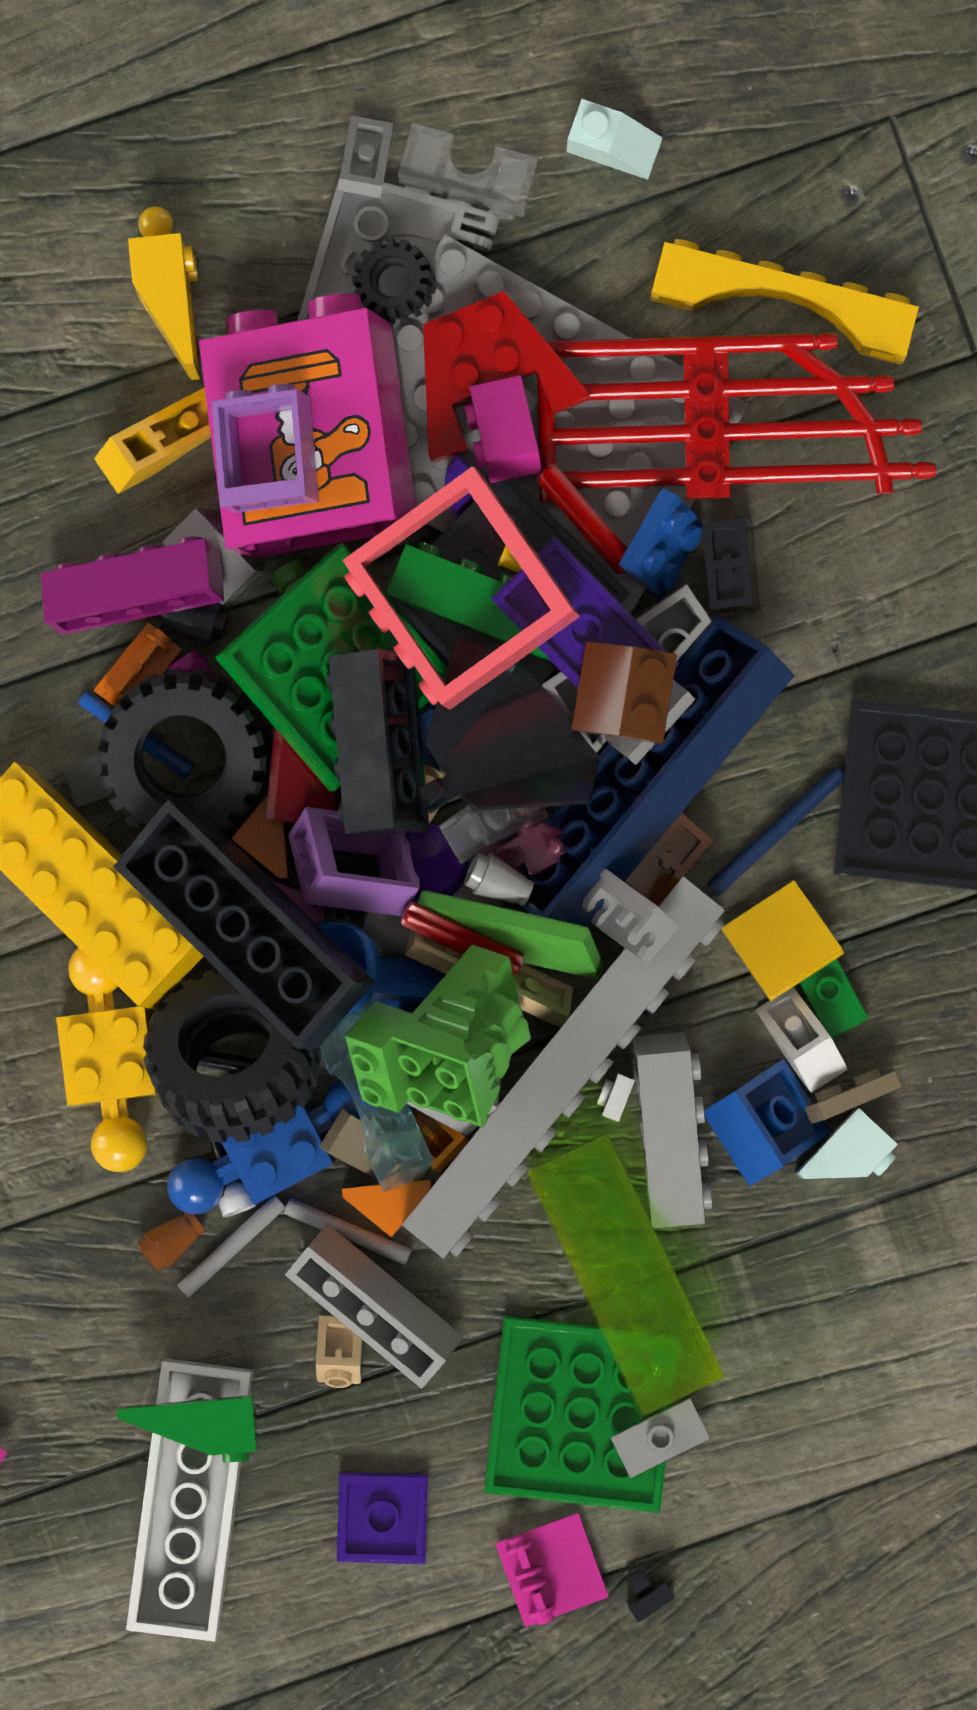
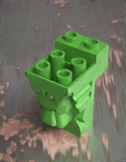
[345,945,531,1127]

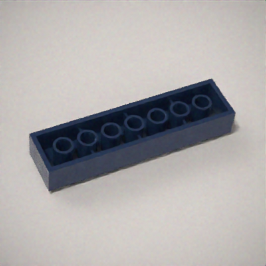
[509,615,795,927]

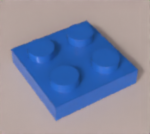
[619,488,703,599]

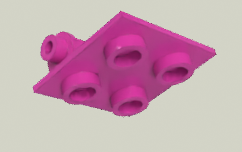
[495,1513,609,1628]

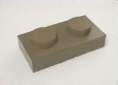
[804,1068,902,1124]

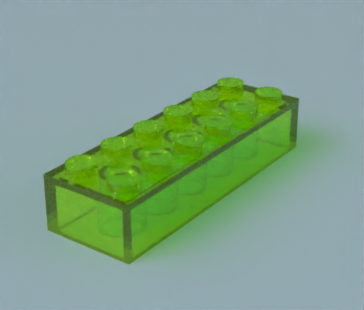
[526,1134,725,1418]

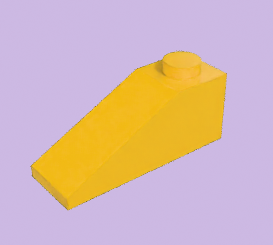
[94,387,211,494]

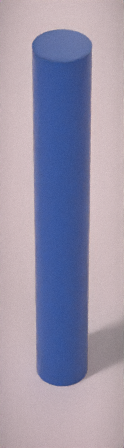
[78,690,195,779]

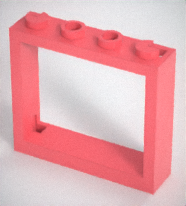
[342,466,580,710]

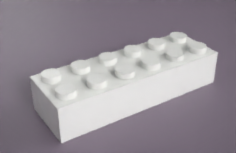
[126,1358,254,1642]

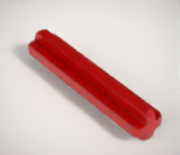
[537,464,628,574]
[400,902,524,976]

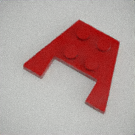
[423,291,591,463]

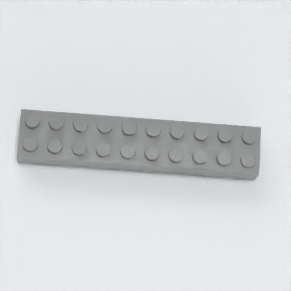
[402,877,725,1259]

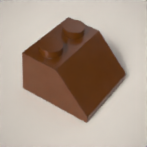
[571,642,677,744]

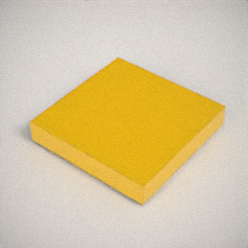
[721,880,844,1002]

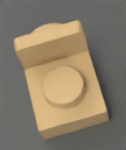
[316,1315,363,1388]

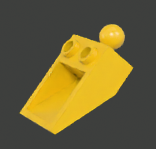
[128,206,200,381]

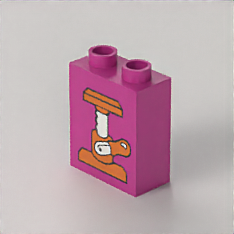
[199,293,419,560]

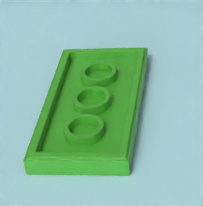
[418,890,604,980]

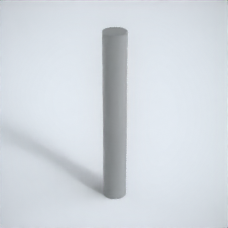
[177,1195,286,1298]
[283,1197,412,1265]

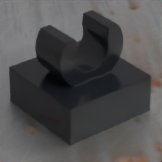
[626,1568,675,1623]

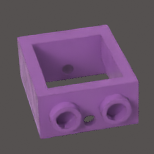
[211,384,319,513]
[288,807,419,916]

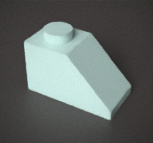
[567,99,662,180]
[795,1108,898,1179]

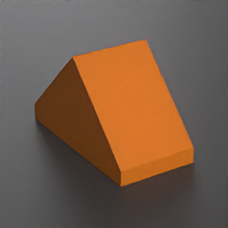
[231,795,290,881]
[391,1112,469,1174]
[342,1180,432,1237]

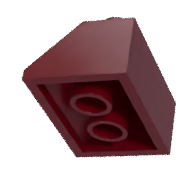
[266,728,342,827]

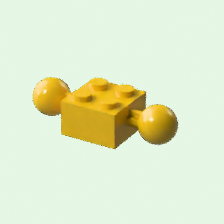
[56,947,158,1172]

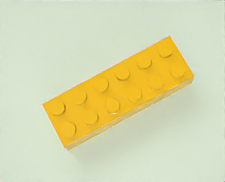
[0,762,203,1009]

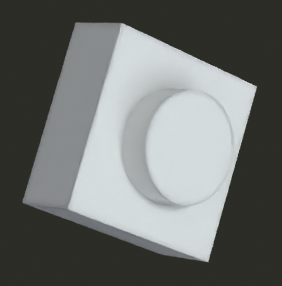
[597,1074,635,1122]

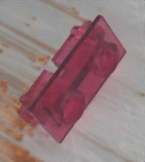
[469,822,565,875]

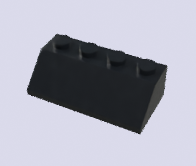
[327,649,430,836]

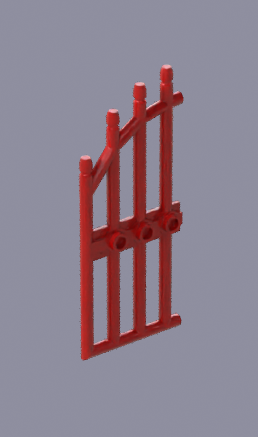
[537,333,936,503]

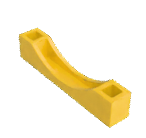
[650,239,919,365]

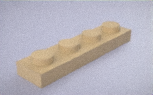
[406,929,573,1028]

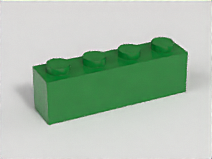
[386,541,551,662]

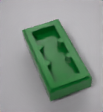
[799,959,869,1038]

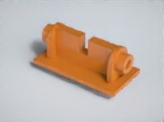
[94,623,182,707]

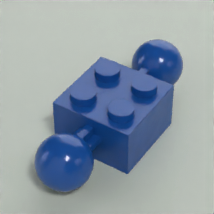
[167,1075,380,1214]

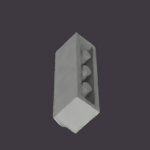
[285,1224,463,1389]

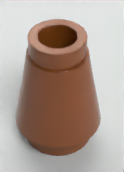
[137,1213,205,1272]

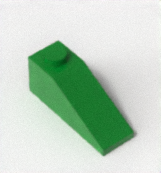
[116,1395,259,1463]

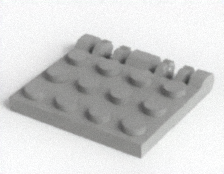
[297,177,500,326]

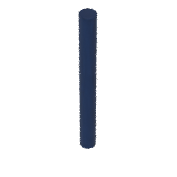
[707,766,844,897]

